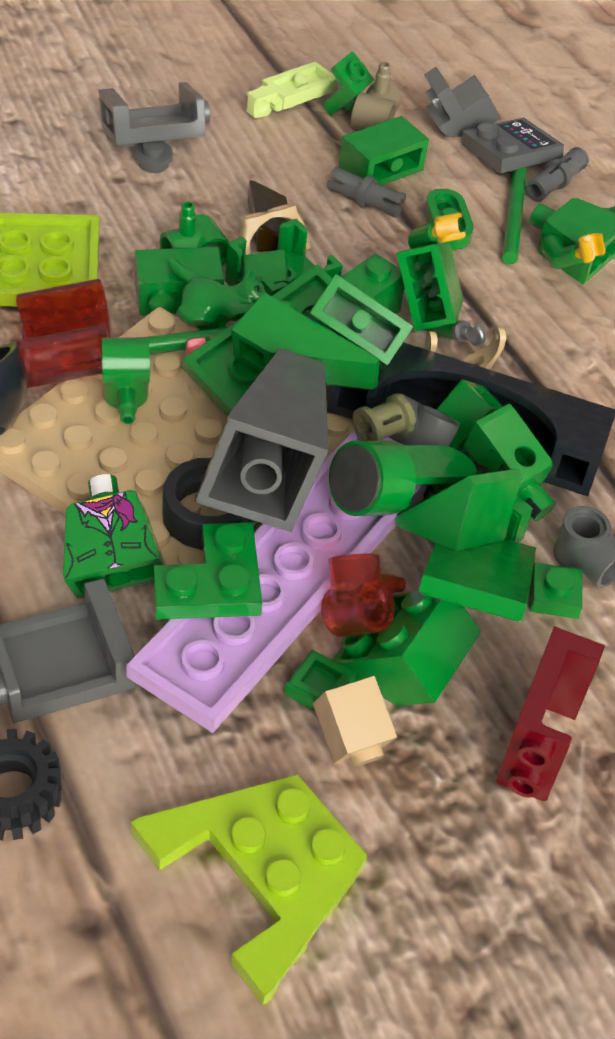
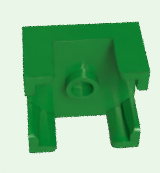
[225,218,343,296]

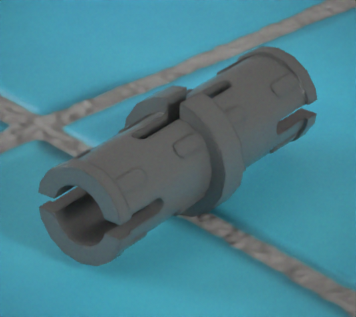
[525,147,589,202]
[327,166,406,217]

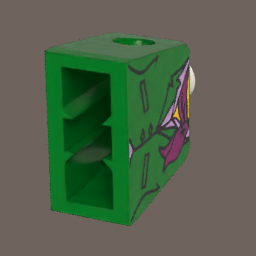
[63,474,166,599]

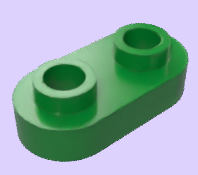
[425,189,474,251]

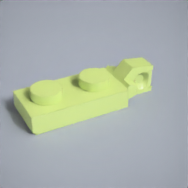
[246,61,339,118]

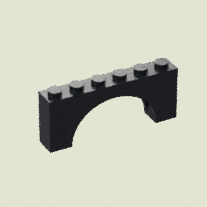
[327,342,615,497]

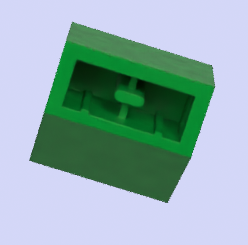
[332,589,481,706]

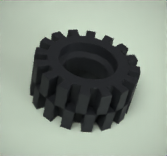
[0,729,62,840]

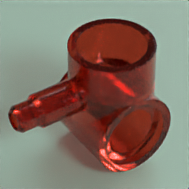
[321,554,406,637]

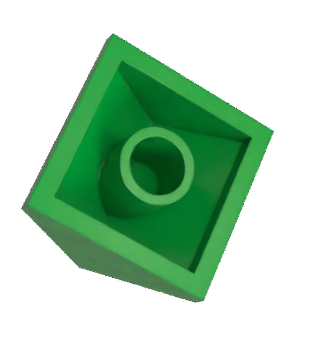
[395,469,522,552]

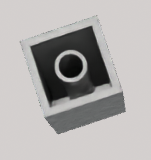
[195,348,329,532]

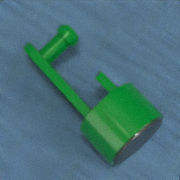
[329,441,477,516]

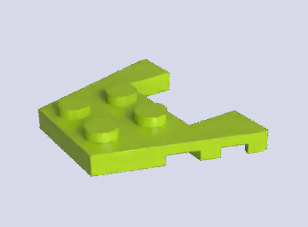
[131,775,368,1005]

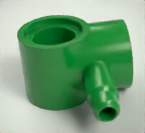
[160,202,229,266]
[101,337,150,424]

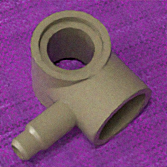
[351,62,402,130]

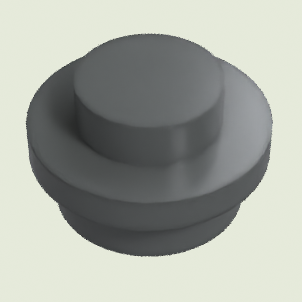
[135,141,173,173]

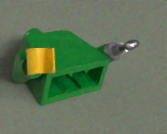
[529,198,615,285]
[396,213,486,346]

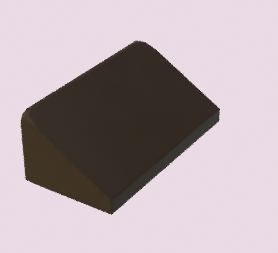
[248,180,288,252]

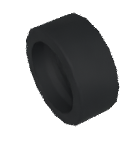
[162,458,253,550]

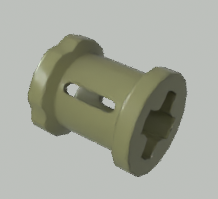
[353,393,416,441]

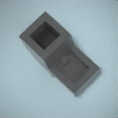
[424,67,501,138]

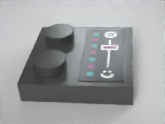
[462,117,564,173]

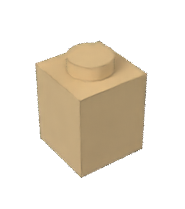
[313,676,397,767]

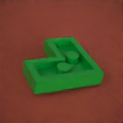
[154,522,262,620]

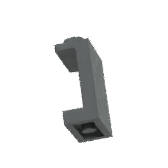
[98,82,210,146]
[0,579,136,724]

